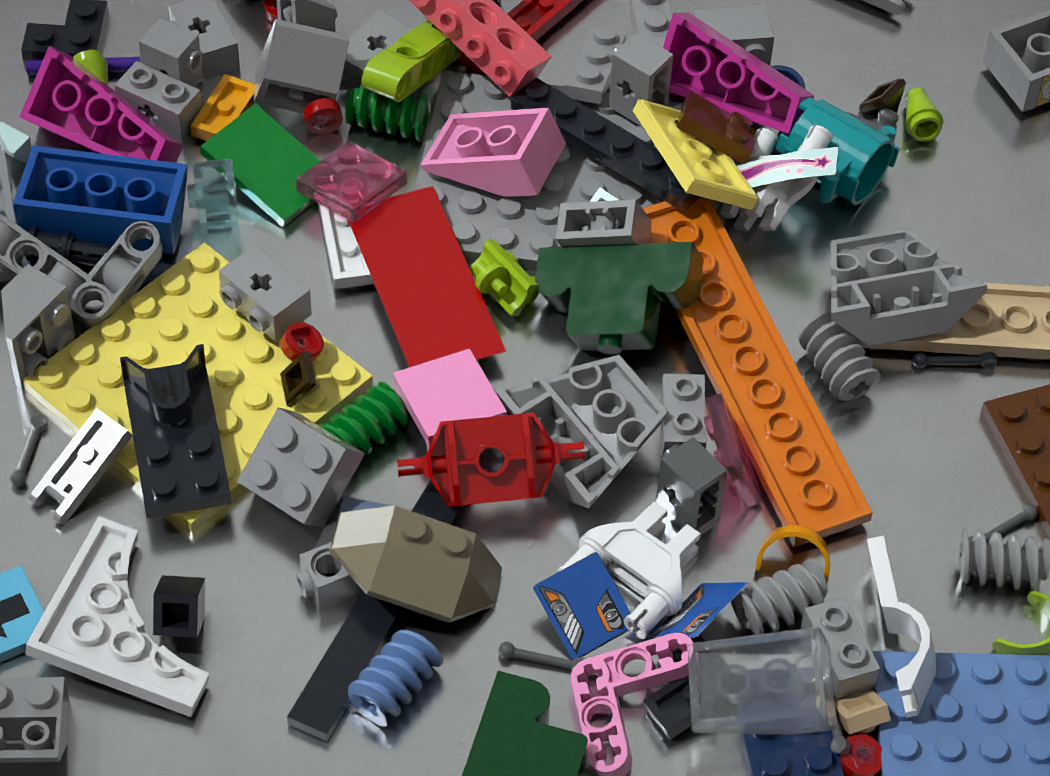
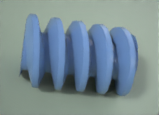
[348,630,444,727]

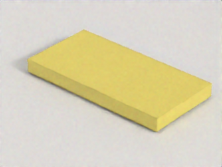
[633,99,758,210]

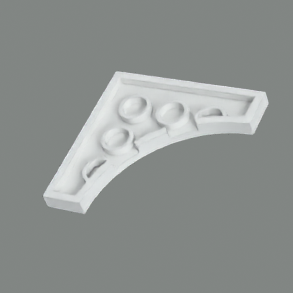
[25,516,210,717]

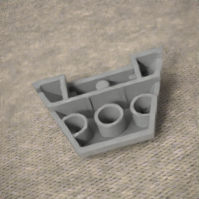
[831,228,987,346]
[493,355,668,508]

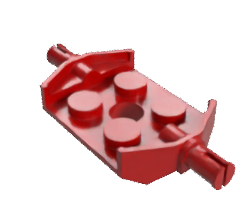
[397,412,585,507]

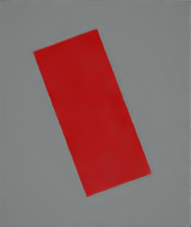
[343,186,506,367]

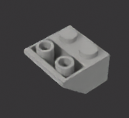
[254,19,350,113]
[1,264,75,390]
[0,677,71,763]

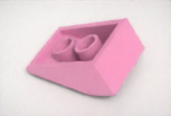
[421,108,566,197]

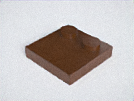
[676,91,756,164]

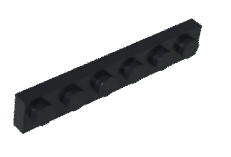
[510,78,701,211]

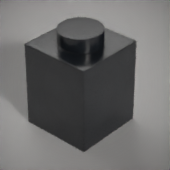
[153,575,205,638]

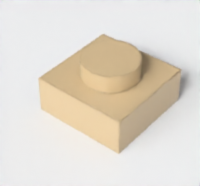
[833,689,891,734]

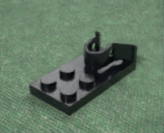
[120,344,232,518]

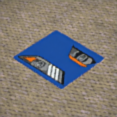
[533,552,631,659]
[651,582,747,637]

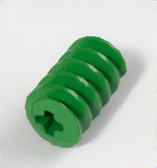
[345,84,430,142]
[319,381,409,455]

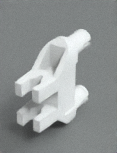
[719,125,833,231]
[557,501,701,639]

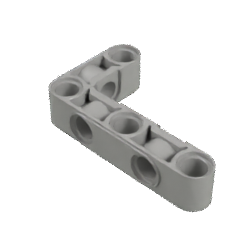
[0,214,163,329]

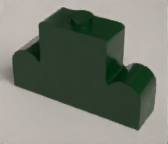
[535,242,704,354]
[462,671,589,776]

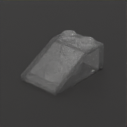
[687,627,837,735]

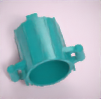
[776,97,900,206]

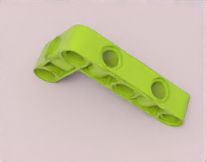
[361,19,462,102]

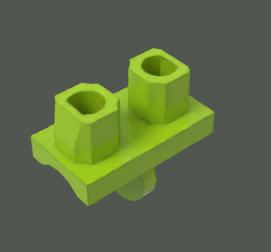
[470,239,540,316]

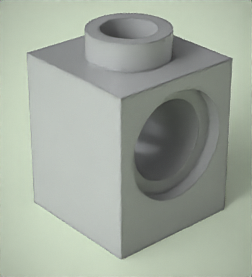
[296,542,363,611]

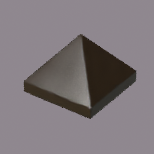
[858,78,906,114]
[280,350,320,408]

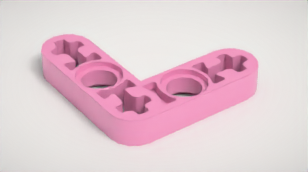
[571,633,699,776]

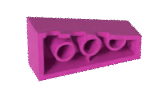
[663,13,814,134]
[19,46,183,163]

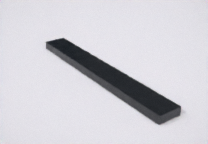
[287,467,484,741]

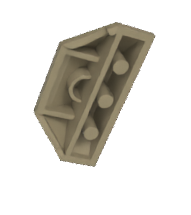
[330,505,502,623]

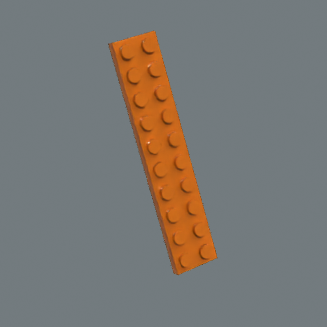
[642,197,873,547]

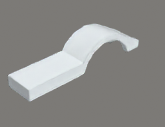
[867,535,937,718]

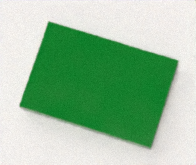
[200,103,338,227]

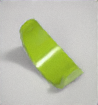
[992,591,1050,655]

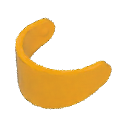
[755,525,830,584]

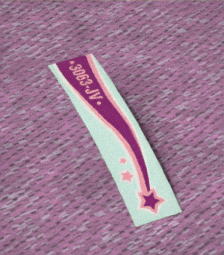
[710,147,839,201]

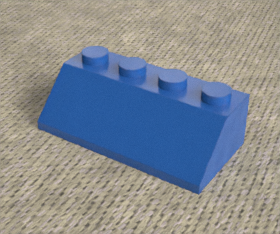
[13,145,188,254]

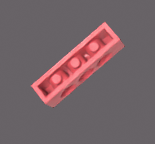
[409,0,552,97]

